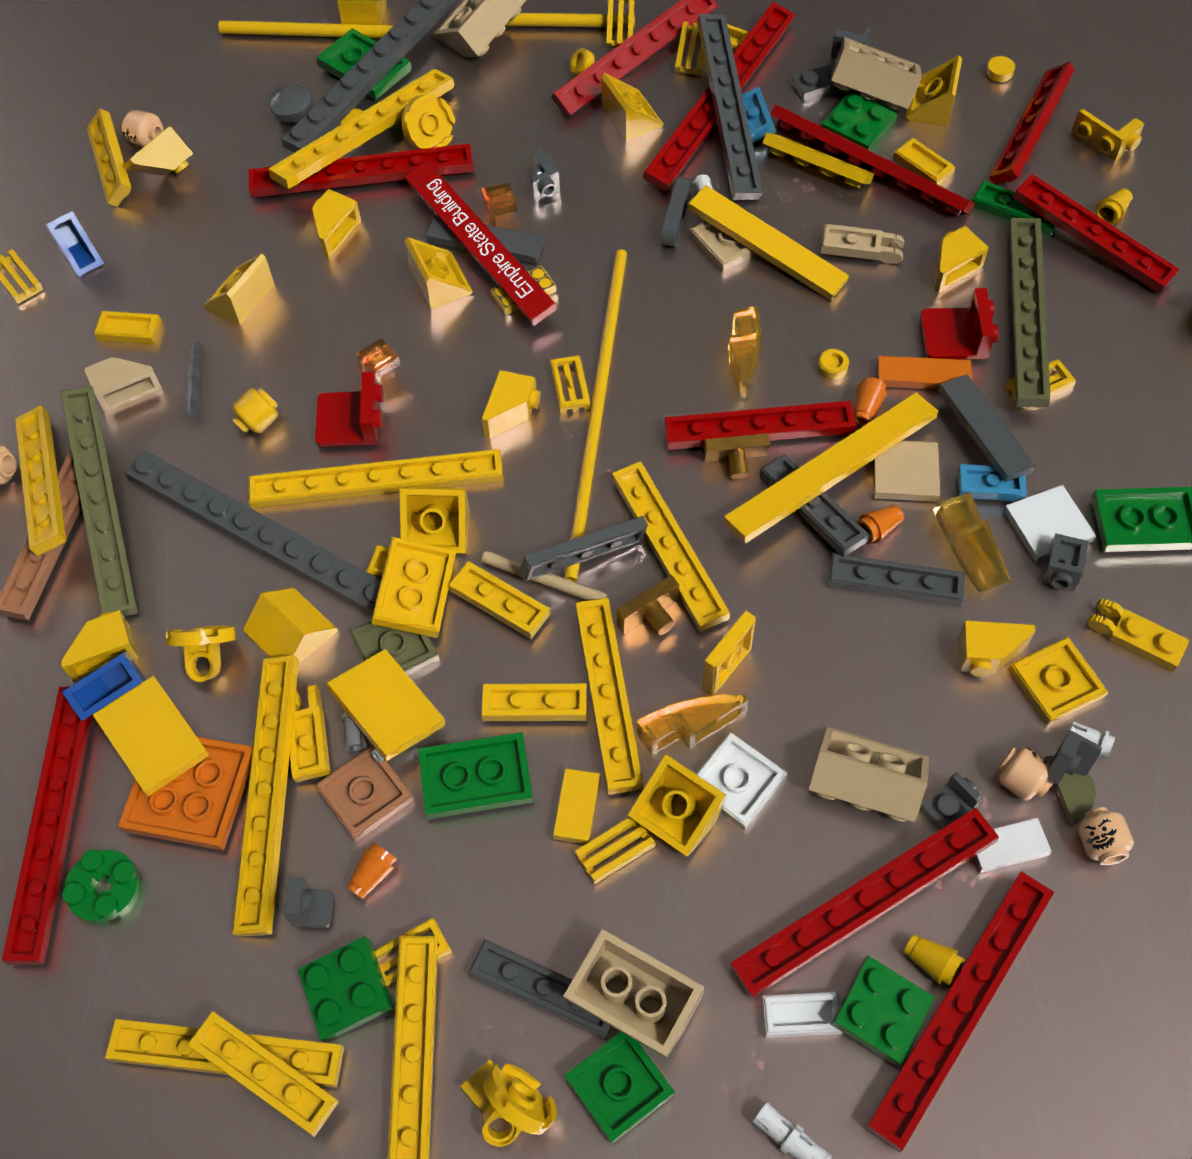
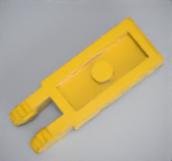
[1087,598,1190,672]
[290,684,331,782]

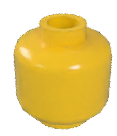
[232,388,279,434]

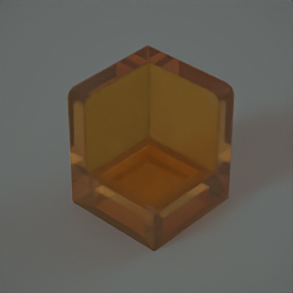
[481,182,517,227]
[356,338,400,384]

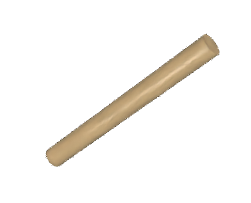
[481,550,607,601]

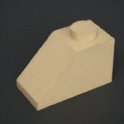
[83,357,162,412]

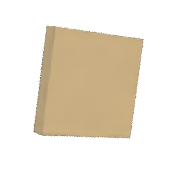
[689,221,757,272]
[873,441,940,502]

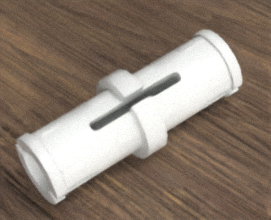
[752,1102,833,1159]

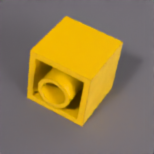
[337,0,387,25]

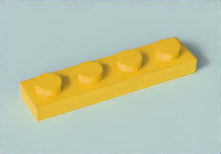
[86,108,131,207]
[763,132,874,188]
[187,1011,339,1137]

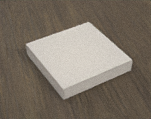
[1003,485,1096,563]
[696,732,787,830]

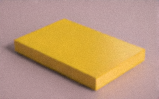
[371,537,456,638]
[327,649,445,762]
[93,675,210,797]

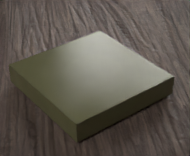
[349,621,440,675]

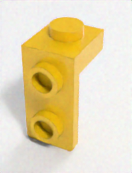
[1072,109,1144,161]

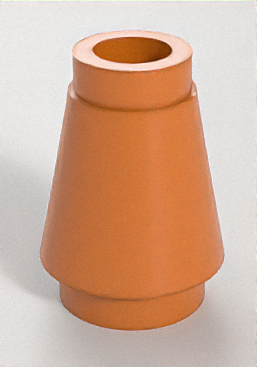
[854,377,887,426]
[856,505,904,544]
[346,842,397,899]

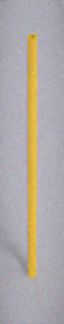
[564,249,627,582]

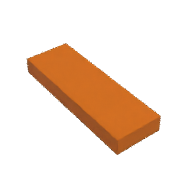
[877,356,972,390]

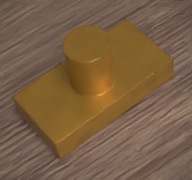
[703,433,770,479]
[617,575,680,635]

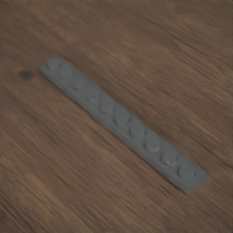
[281,0,459,153]
[124,450,381,616]

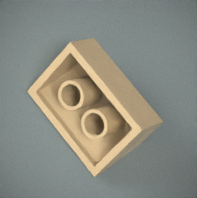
[433,0,526,58]
[831,37,922,110]
[809,727,930,822]
[563,929,704,1058]

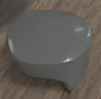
[268,84,313,123]

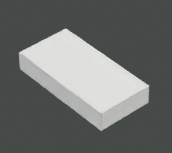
[974,818,1052,873]
[762,992,843,1038]

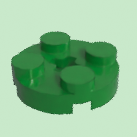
[62,849,142,925]

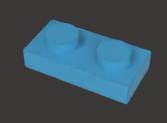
[742,86,777,143]
[958,464,1027,501]

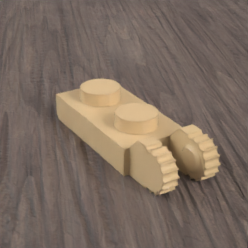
[820,224,904,264]

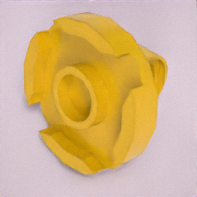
[402,94,455,149]
[165,625,236,682]
[482,1063,558,1147]

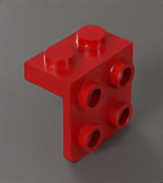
[920,288,999,360]
[315,372,384,447]

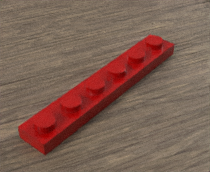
[989,61,1075,185]
[1013,174,1180,294]
[664,400,856,450]

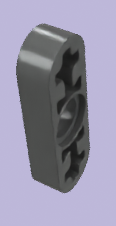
[661,177,693,247]

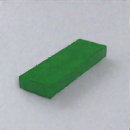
[972,180,1056,237]

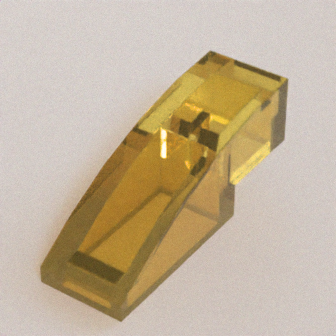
[727,306,762,402]
[933,492,1011,593]
[637,694,748,756]

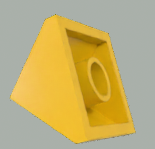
[906,55,962,127]
[601,73,664,141]
[405,237,473,310]
[203,253,275,325]
[399,487,470,554]
[243,588,338,664]
[628,754,727,856]

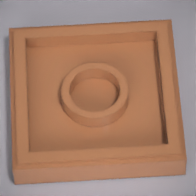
[315,745,414,842]

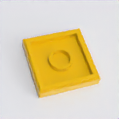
[702,611,756,697]
[1008,637,1108,725]

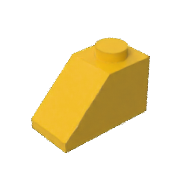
[122,126,193,176]
[312,189,361,259]
[934,226,989,293]
[482,370,541,438]
[61,610,139,682]
[959,620,1035,677]

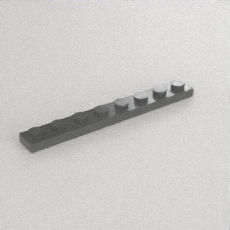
[697,14,763,200]

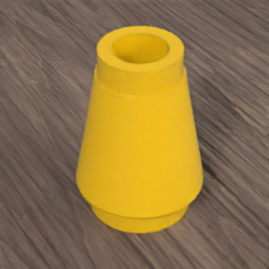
[1096,188,1133,225]
[904,934,965,986]

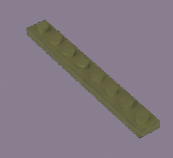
[1009,218,1051,408]
[60,386,138,616]

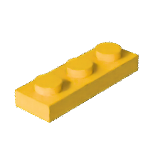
[449,561,550,639]
[482,683,587,721]

